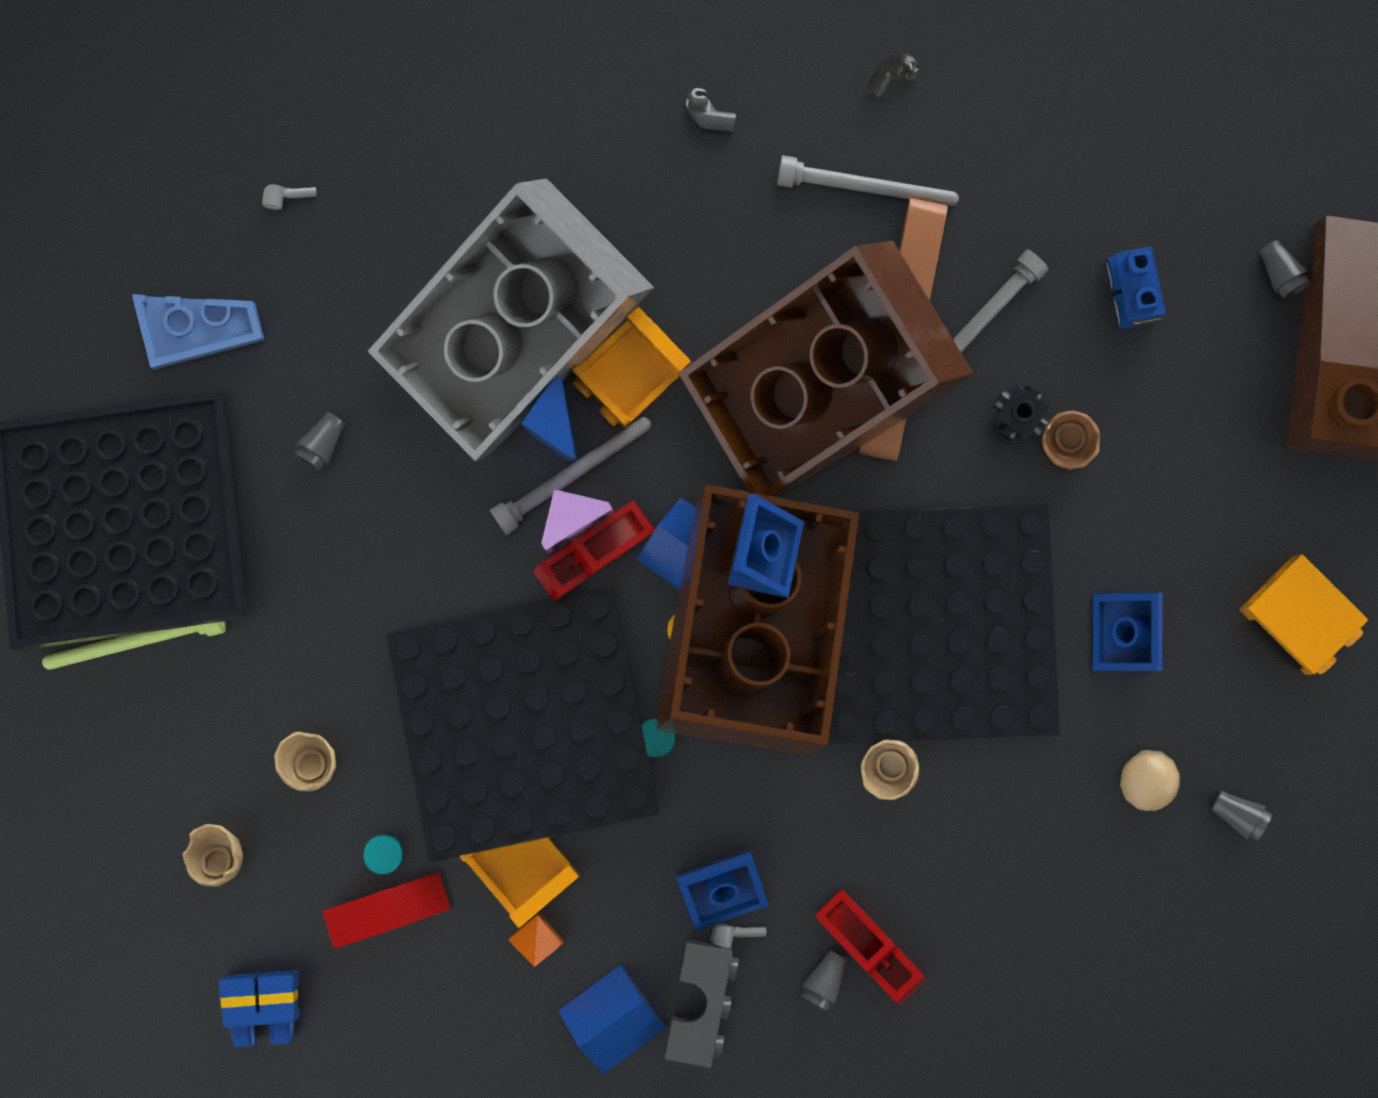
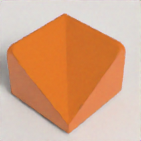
[508,912,564,967]

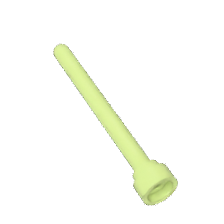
[42,621,226,670]

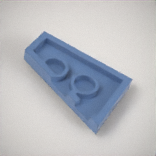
[132,294,265,370]

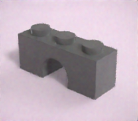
[665,939,739,1068]

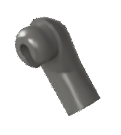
[686,88,736,132]

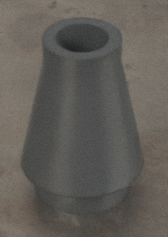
[1259,240,1310,299]
[293,412,346,471]
[1211,791,1273,841]
[800,950,849,1012]

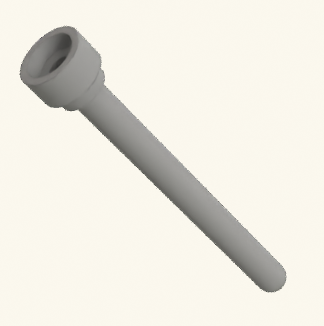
[777,155,959,206]
[953,249,1049,352]
[489,417,651,536]

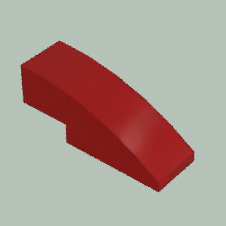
[533,500,655,601]
[322,871,451,949]
[814,889,928,1006]

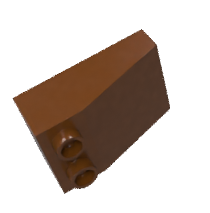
[1286,216,1378,461]
[679,241,974,498]
[656,484,859,756]

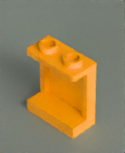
[571,306,691,428]
[1239,554,1368,675]
[459,838,581,928]

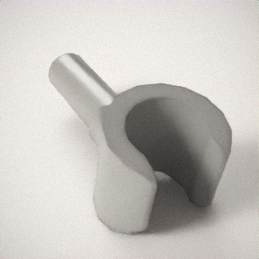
[262,184,317,210]
[710,923,767,948]

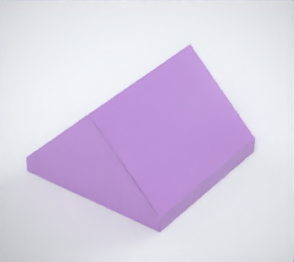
[541,489,614,555]

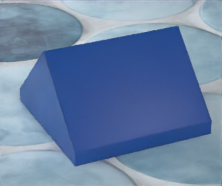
[522,377,577,463]
[727,494,804,597]
[636,497,695,590]
[1093,593,1163,672]
[676,848,769,931]
[558,964,666,1074]

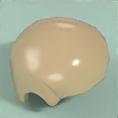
[274,731,337,792]
[861,740,920,800]
[1120,750,1180,811]
[182,824,243,887]

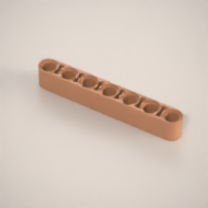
[859,198,948,462]

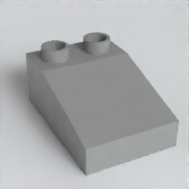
[368,178,654,461]

